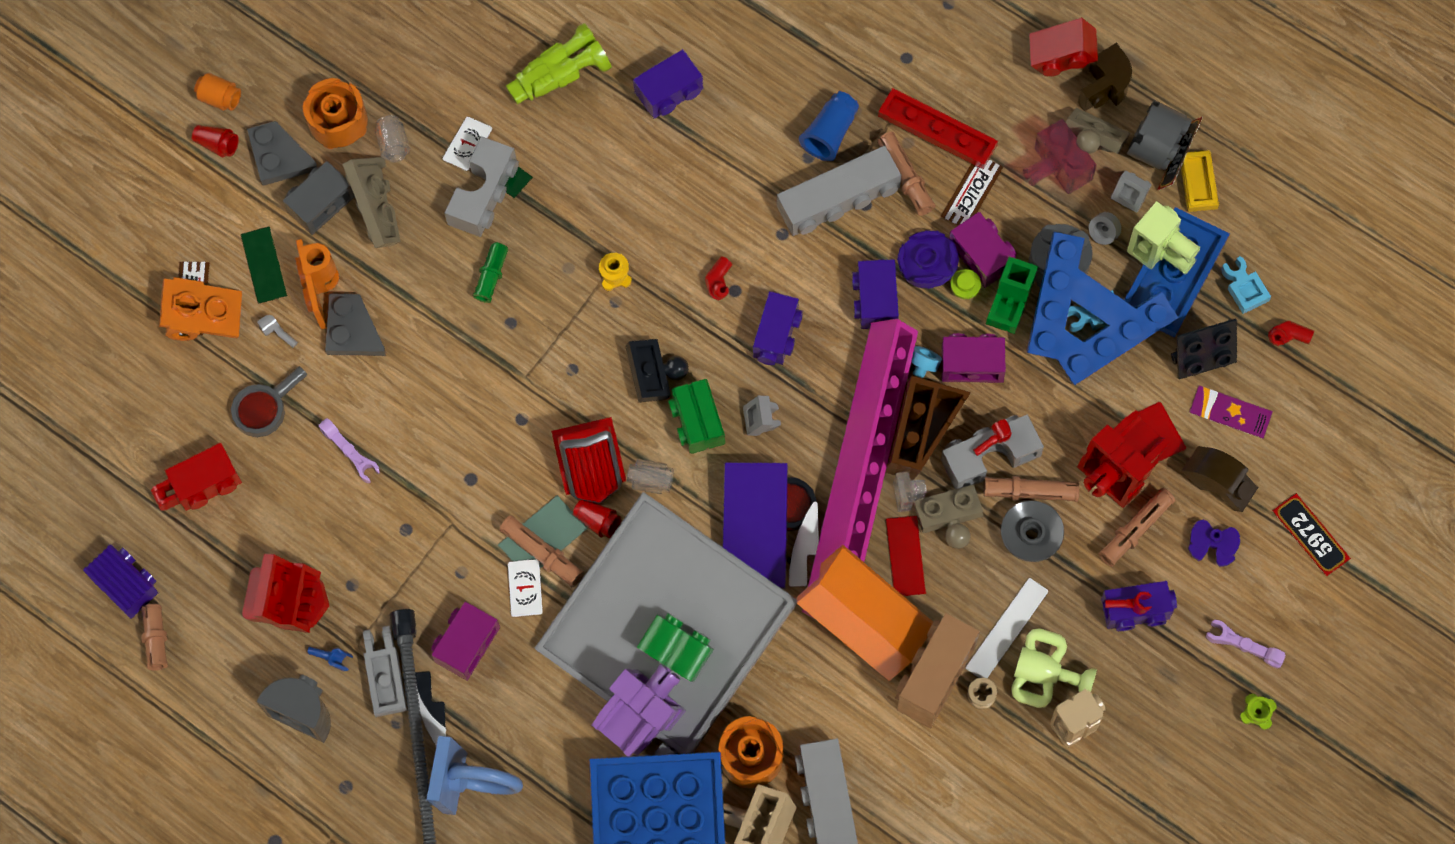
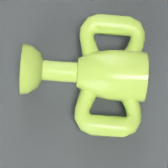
[1011,628,1097,708]

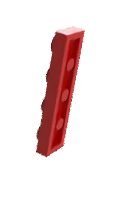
[878,88,998,169]

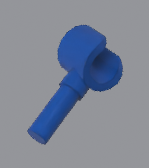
[308,647,353,671]

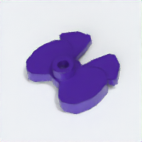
[1188,519,1240,567]

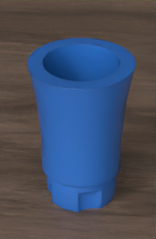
[799,91,859,161]

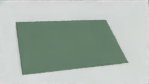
[498,495,588,568]

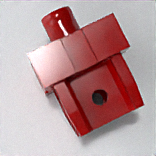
[1077,410,1171,508]

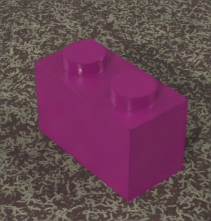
[949,211,1016,288]
[941,333,1006,383]
[431,602,500,681]

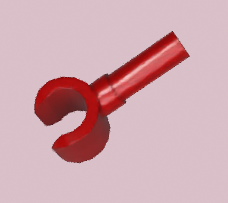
[973,419,1012,456]
[1105,591,1152,615]

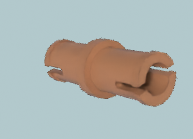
[141,604,168,671]

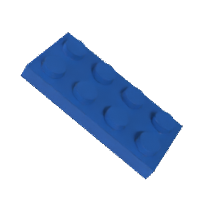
[1124,207,1230,338]

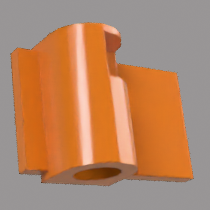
[295,239,339,329]
[159,277,242,341]

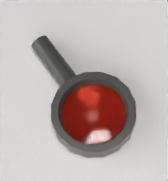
[231,366,307,438]

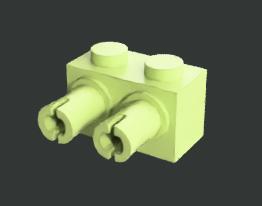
[1127,201,1201,274]

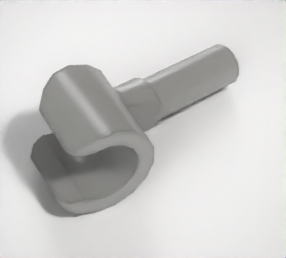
[257,315,298,348]

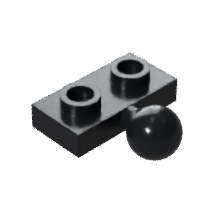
[625,339,689,403]

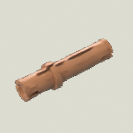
[877,132,936,216]
[983,476,1080,502]
[1098,488,1176,567]
[499,515,584,587]

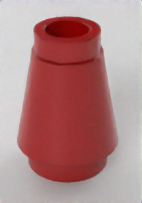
[192,125,239,158]
[573,500,621,538]

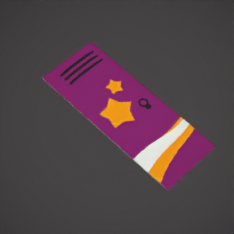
[1189,386,1273,439]

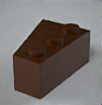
[885,376,971,481]

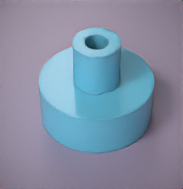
[911,346,942,378]

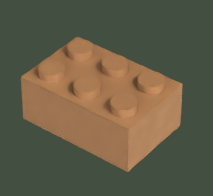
[895,613,980,729]

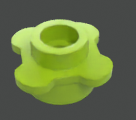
[1240,694,1277,730]

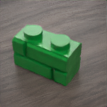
[668,379,725,454]

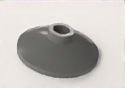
[1001,501,1064,562]

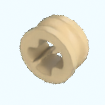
[967,677,997,709]

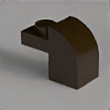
[1078,43,1132,111]
[1182,446,1259,512]

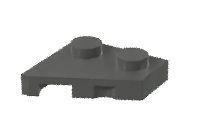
[247,121,317,186]
[325,294,386,356]

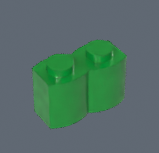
[637,613,714,682]

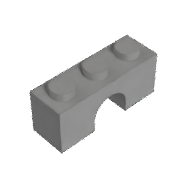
[444,136,519,237]
[941,414,1044,489]

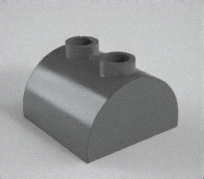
[257,674,331,743]

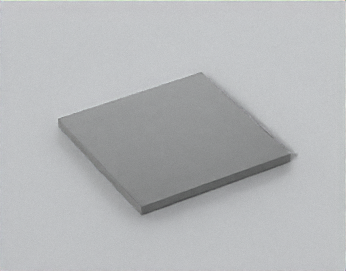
[534,492,797,754]

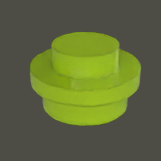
[950,269,981,299]

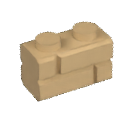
[1050,689,1106,748]

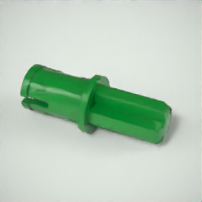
[472,242,508,303]

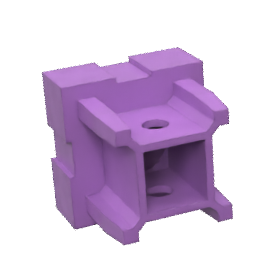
[592,664,686,757]

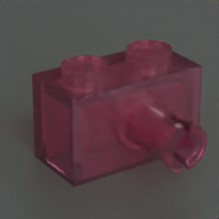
[1022,119,1097,195]

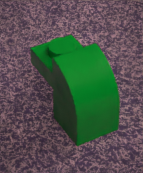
[986,256,1038,334]

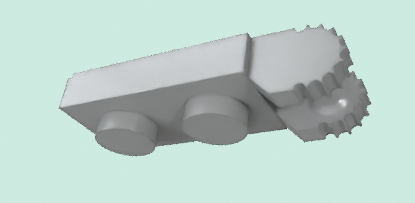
[363,626,407,717]

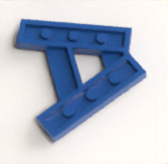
[1026,232,1178,385]

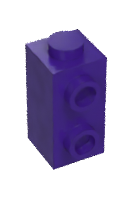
[753,291,803,365]
[1101,581,1177,632]

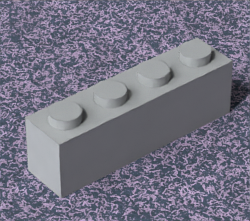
[777,145,901,236]
[794,739,858,844]

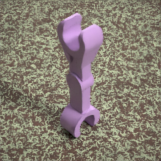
[319,418,380,483]
[1206,620,1286,668]

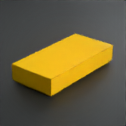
[1181,150,1219,212]

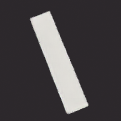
[966,578,1049,678]

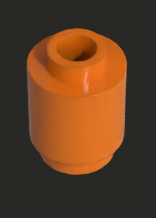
[194,73,241,111]

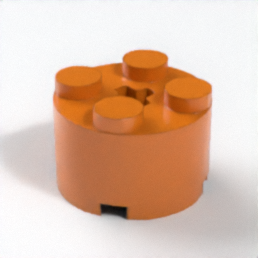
[303,78,368,149]
[718,716,783,788]

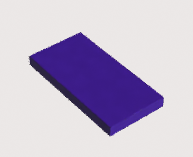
[723,463,788,589]

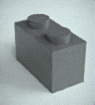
[283,161,355,235]

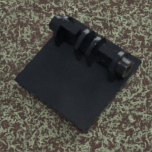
[1171,318,1237,380]

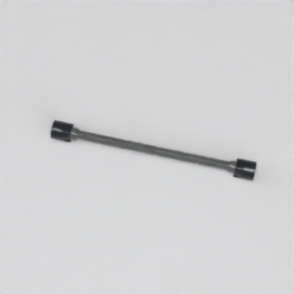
[389,609,436,844]

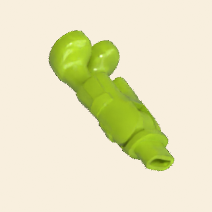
[505,23,612,105]

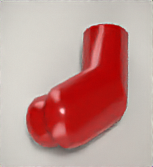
[705,256,733,300]
[1268,321,1314,346]

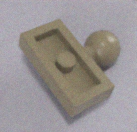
[1064,108,1130,154]
[914,484,983,549]

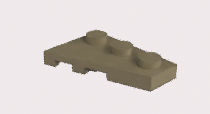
[342,157,401,248]

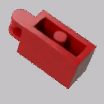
[151,442,242,511]

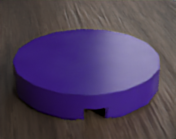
[897,230,959,289]

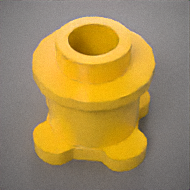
[599,253,632,291]

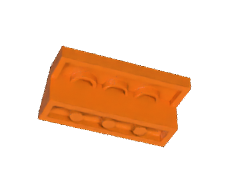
[797,545,933,681]

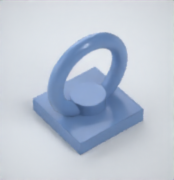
[426,736,523,815]

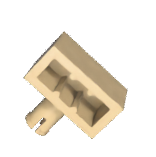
[723,785,796,844]

